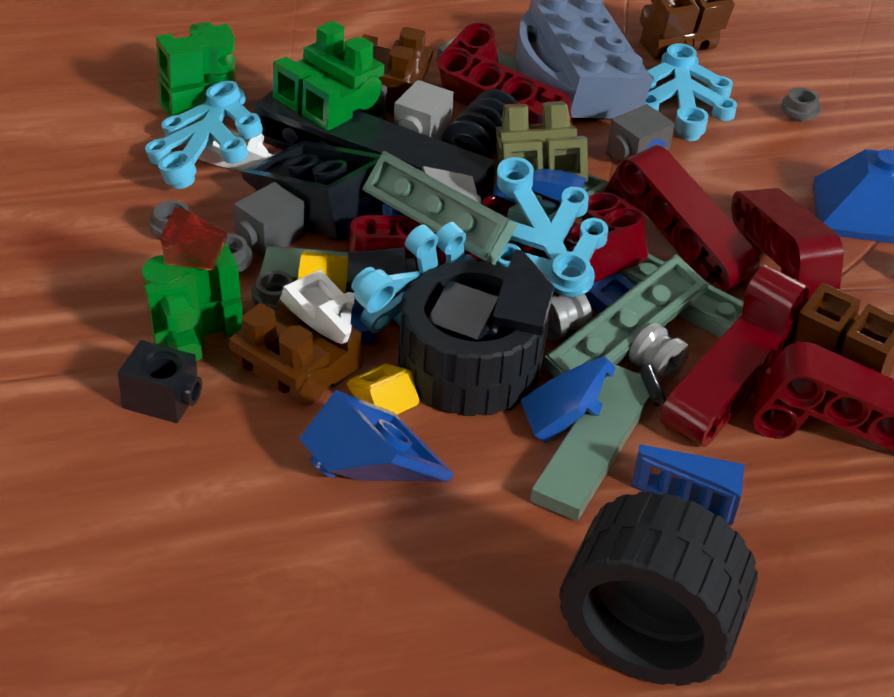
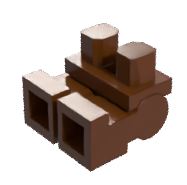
[640,0,735,58]
[362,27,433,115]
[795,282,894,376]
[229,300,362,406]

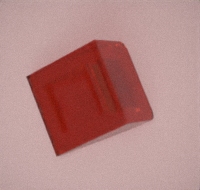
[161,207,227,270]

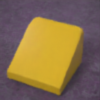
[297,251,349,294]
[347,363,419,415]

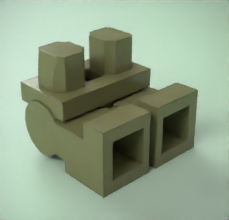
[496,101,588,182]

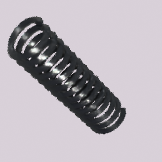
[639,365,667,406]

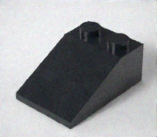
[241,140,386,240]

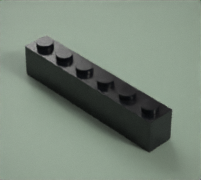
[254,90,496,201]

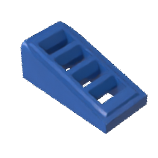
[631,444,745,525]

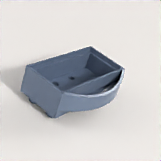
[514,0,653,119]

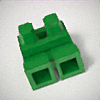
[273,21,385,131]
[156,22,236,117]
[142,235,243,361]

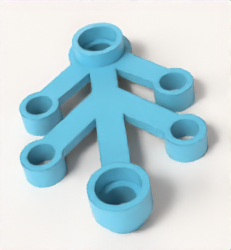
[644,43,737,141]
[145,81,263,189]
[495,157,608,297]
[351,222,477,333]

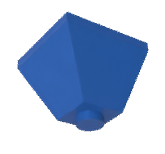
[813,149,894,243]
[299,390,454,482]

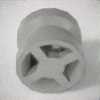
[546,294,592,341]
[628,322,690,383]

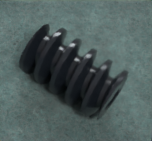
[442,89,519,158]

